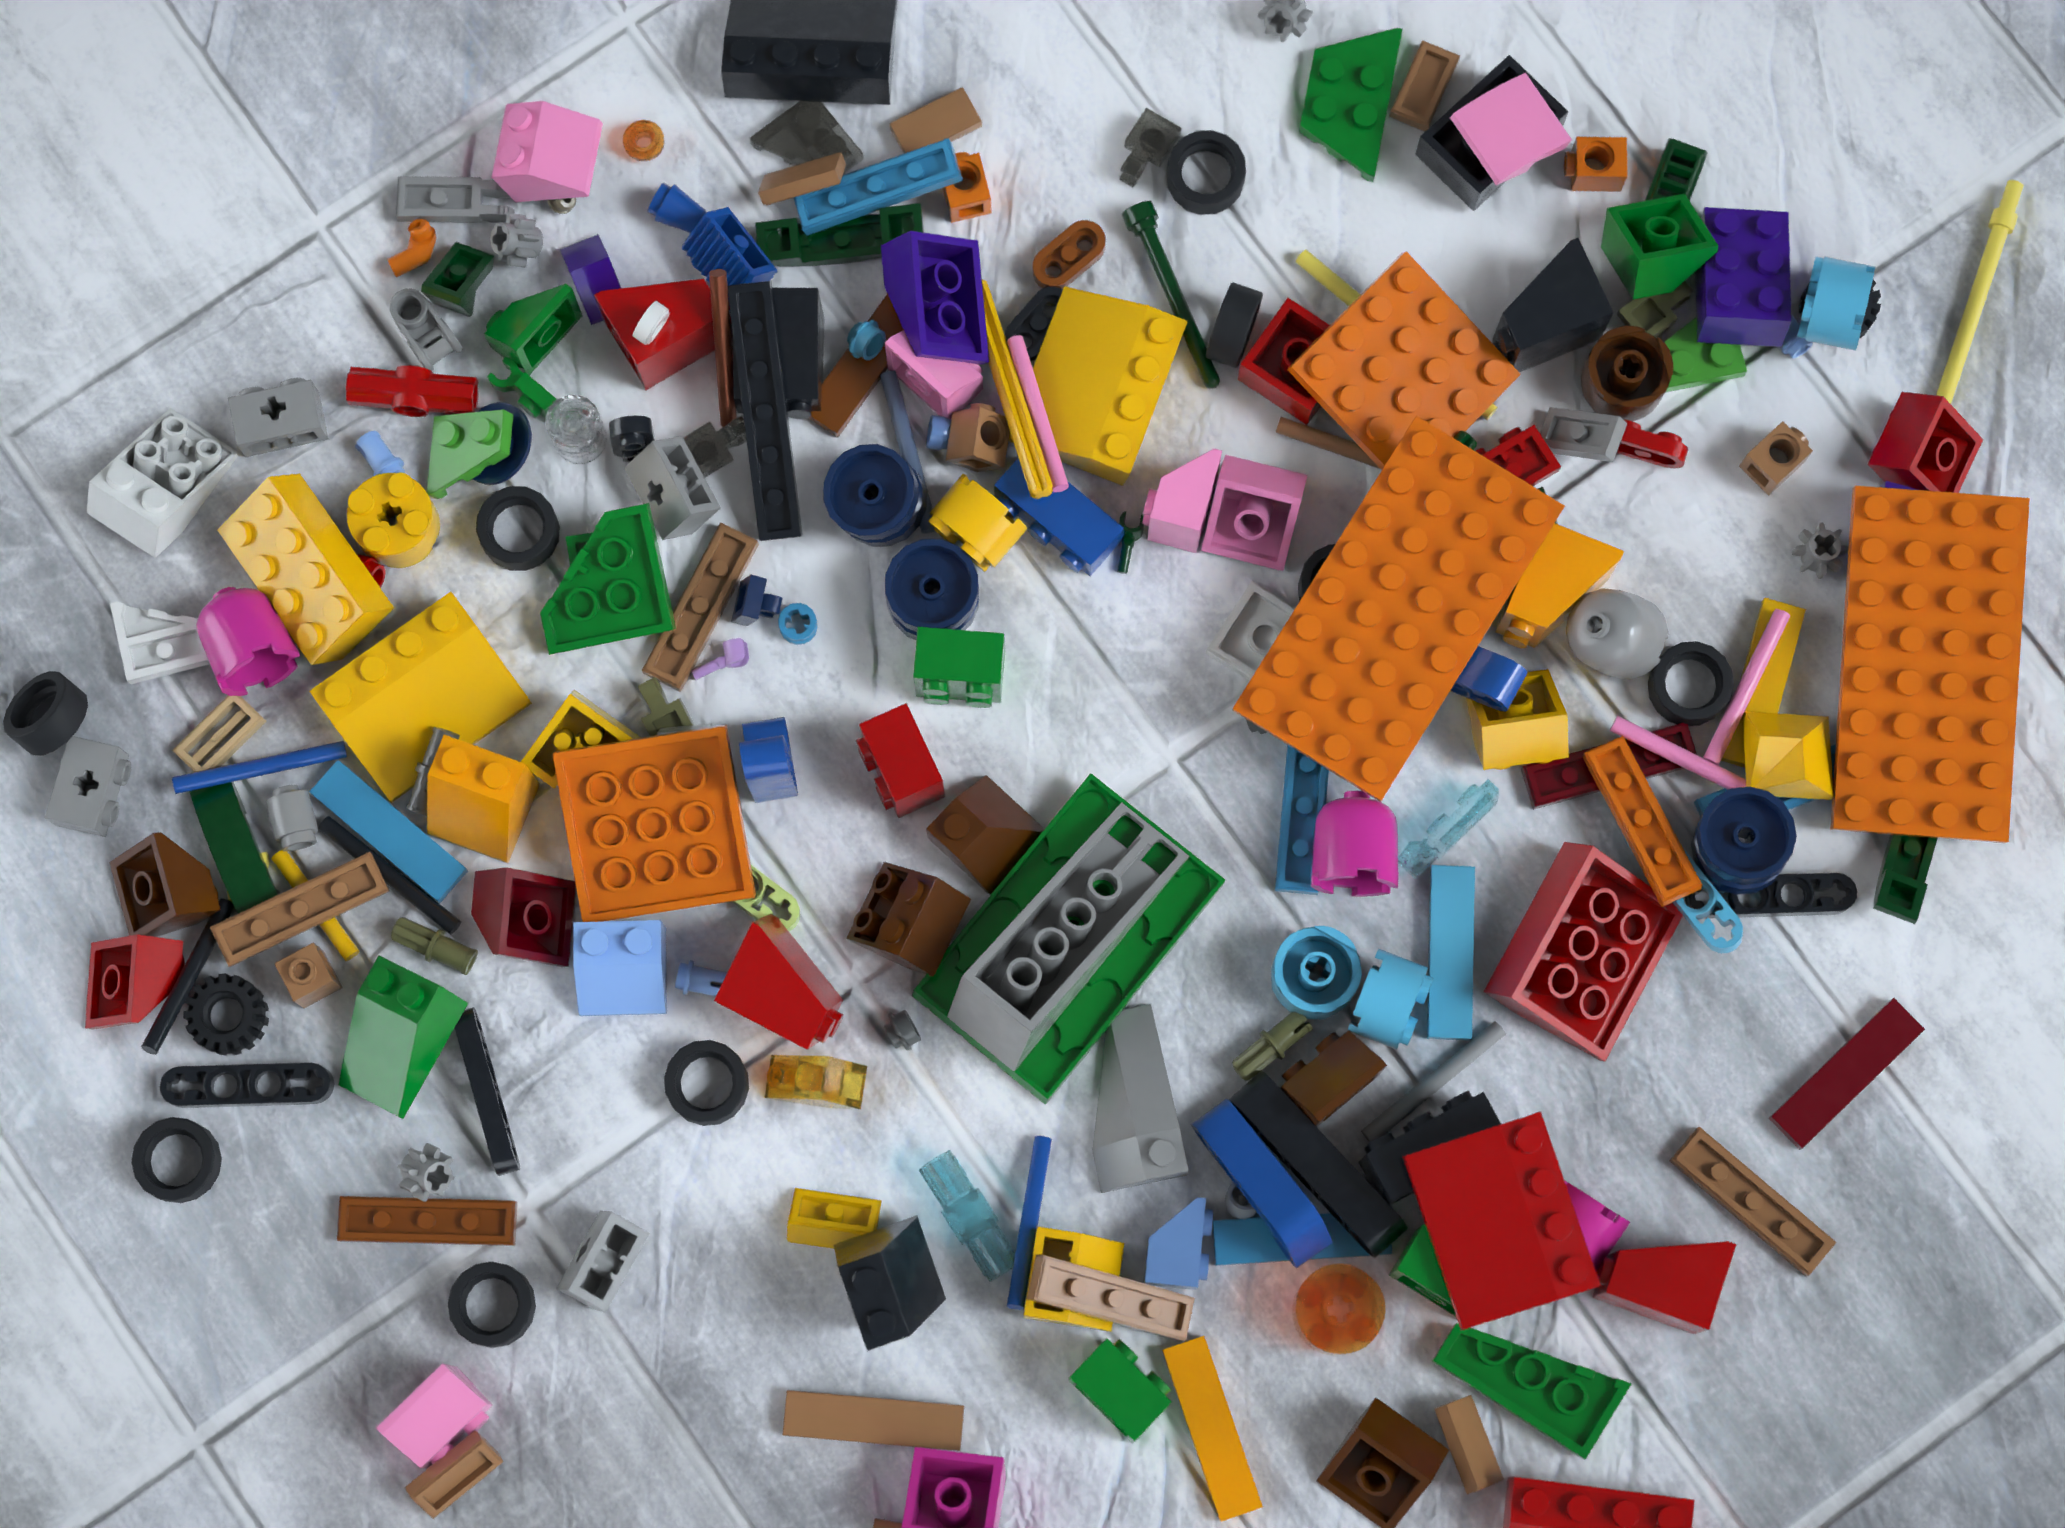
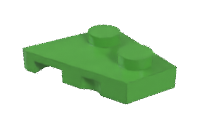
[1665,316,1747,393]
[427,409,513,499]

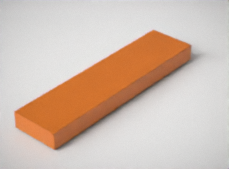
[1583,736,1702,907]

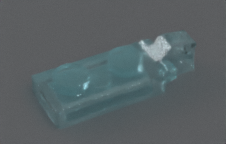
[1398,779,1499,879]

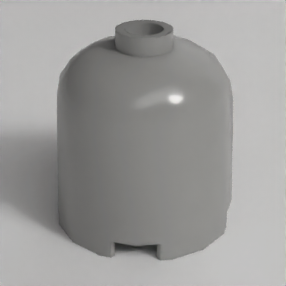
[1566,588,1669,680]

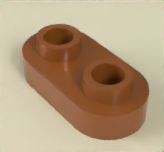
[1032,220,1106,289]

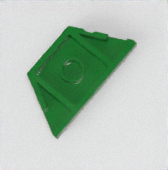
[1299,28,1403,182]

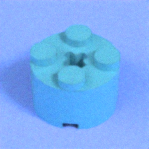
[1797,256,1876,351]
[1271,926,1362,1020]
[1348,949,1434,1049]

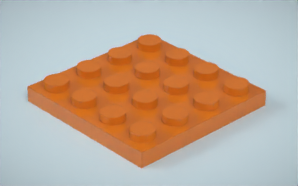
[1287,251,1521,470]
[552,724,756,922]

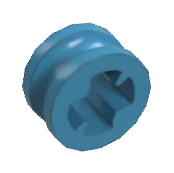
[778,603,818,645]

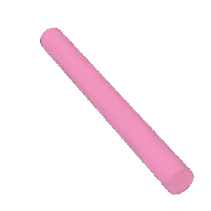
[1007,335,1069,492]
[1703,609,1790,766]
[1610,715,1746,790]

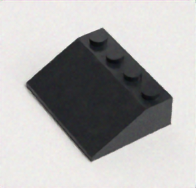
[721,0,897,105]

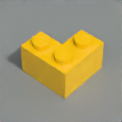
[521,689,641,789]

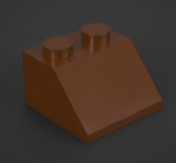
[1281,1030,1387,1127]
[1316,1397,1449,1528]

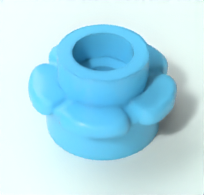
[847,320,886,360]

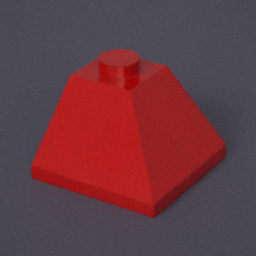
[85,934,185,1030]

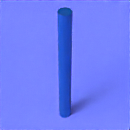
[172,741,347,794]
[1007,1136,1052,1310]

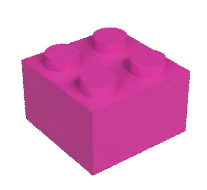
[902,1447,1006,1528]

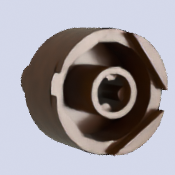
[1581,326,1673,421]

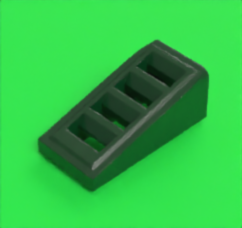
[1645,138,1708,201]

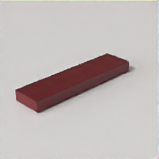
[1521,723,1697,810]
[1769,998,1925,1150]

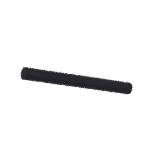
[318,816,461,935]
[141,898,235,1055]

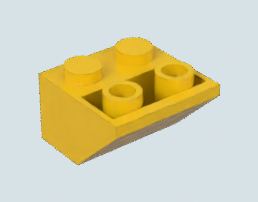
[1023,1226,1125,1332]

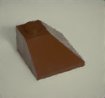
[926,775,1045,896]
[109,832,221,937]

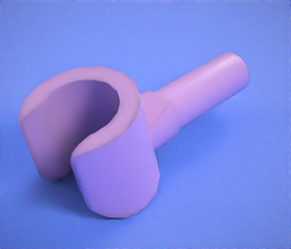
[691,638,749,680]

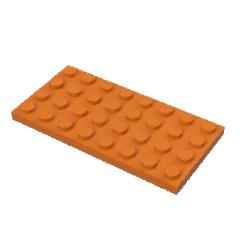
[1232,415,1565,802]
[1830,486,2030,843]

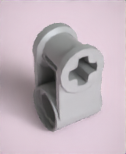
[390,289,463,371]

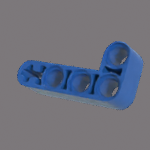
[1450,646,1527,712]
[739,717,798,803]
[1191,1099,1333,1268]

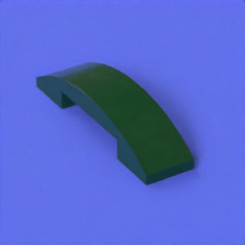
[755,203,924,267]
[189,782,280,914]
[1873,834,1938,924]

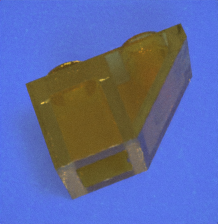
[764,1055,867,1109]

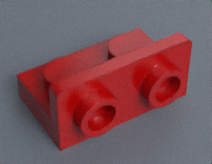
[1476,425,1561,486]

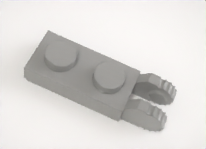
[396,176,515,223]

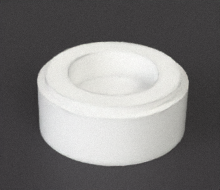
[632,301,670,345]

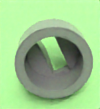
[1225,1183,1256,1219]

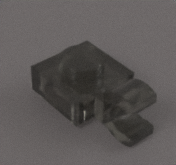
[1119,108,1182,187]
[683,416,747,478]

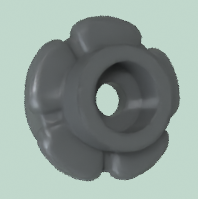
[884,1010,921,1051]

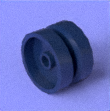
[823,444,927,547]
[885,539,979,640]
[1691,786,1797,895]

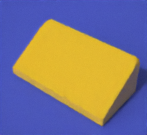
[787,1188,882,1249]

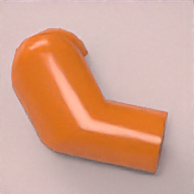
[387,219,437,278]

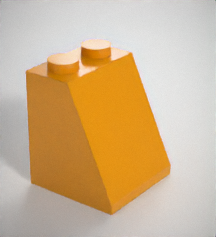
[1495,523,1624,649]
[427,734,540,863]

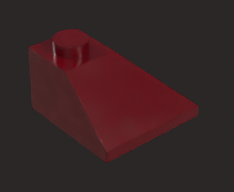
[471,867,576,967]

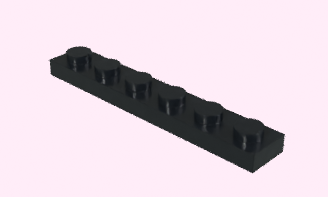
[727,280,803,541]

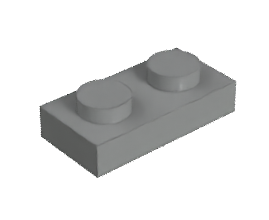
[1540,407,1627,462]

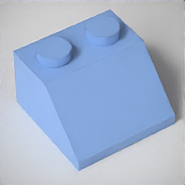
[573,920,667,1016]

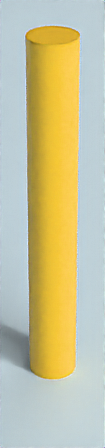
[271,850,360,961]

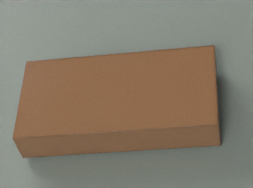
[1389,40,1460,131]
[889,87,982,154]
[758,152,846,206]
[1435,1395,1504,1494]
[404,1430,504,1519]

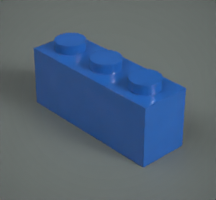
[994,458,1124,576]

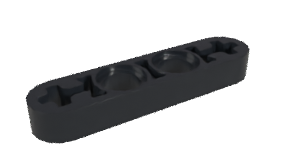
[1685,873,1858,919]
[455,1007,520,1176]
[159,1063,334,1108]

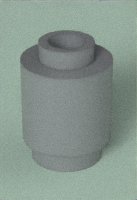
[266,785,318,851]

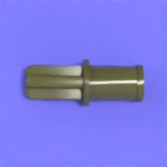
[391,917,478,975]
[1232,1012,1313,1081]

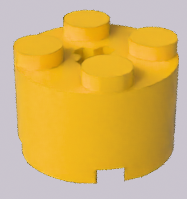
[347,472,441,568]
[928,474,1028,572]

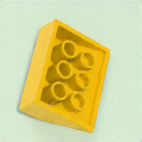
[1009,286,1188,486]
[309,592,532,803]

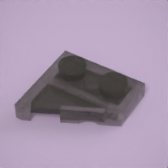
[750,101,864,174]

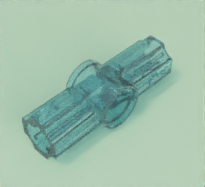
[918,1150,1015,1282]

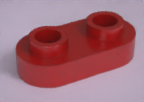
[1617,419,1688,468]

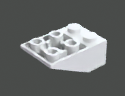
[87,408,238,558]

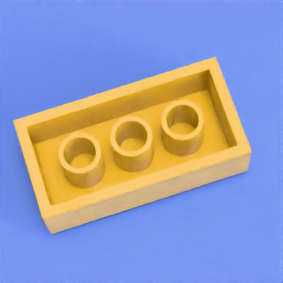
[217,474,394,665]

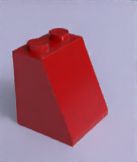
[594,279,732,390]
[714,914,844,1050]
[1592,1241,1737,1334]

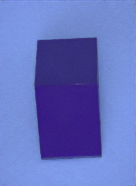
[560,234,621,326]

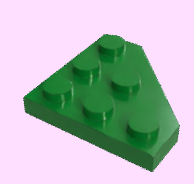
[540,503,676,655]

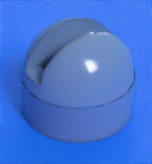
[926,415,951,450]

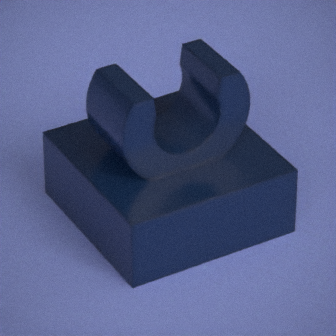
[731,574,783,626]

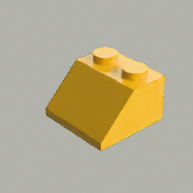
[1466,669,1569,770]

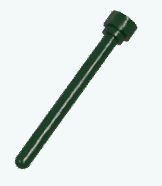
[1122,201,1220,389]

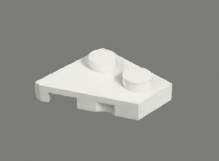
[110,602,210,684]

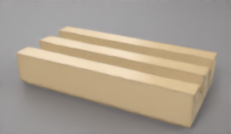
[172,695,267,772]

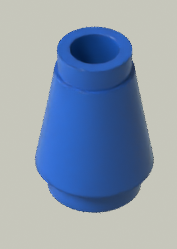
[647,182,706,233]

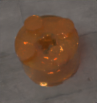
[1292,1263,1386,1356]

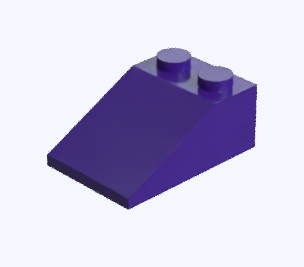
[881,231,989,365]

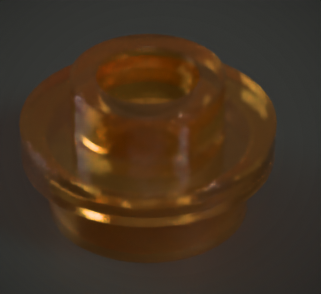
[623,120,665,161]

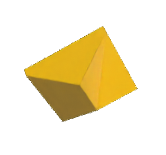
[1743,711,1834,800]

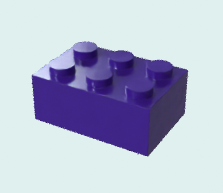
[1696,207,1792,347]

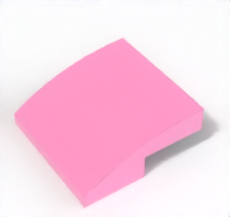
[1450,73,1572,185]

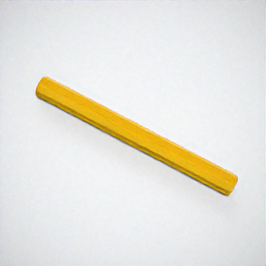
[982,279,1053,499]

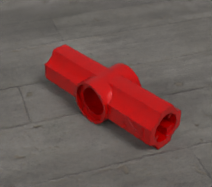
[346,365,479,417]

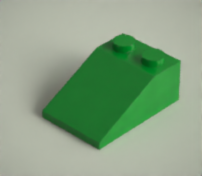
[338,955,468,1119]

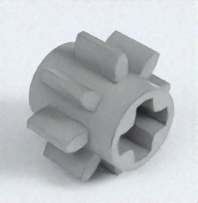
[1258,0,1313,42]
[490,213,543,267]
[1792,522,1849,579]
[398,1143,454,1202]

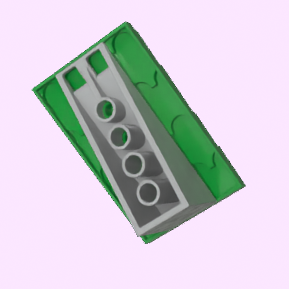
[912,773,1225,1105]

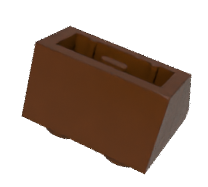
[846,862,971,977]

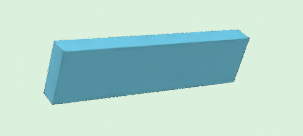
[1427,865,1475,1041]

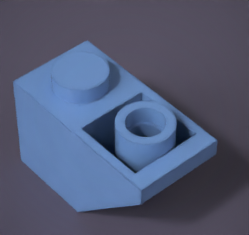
[1144,1197,1213,1290]

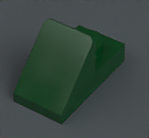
[421,242,494,317]

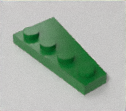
[1432,1323,1632,1460]

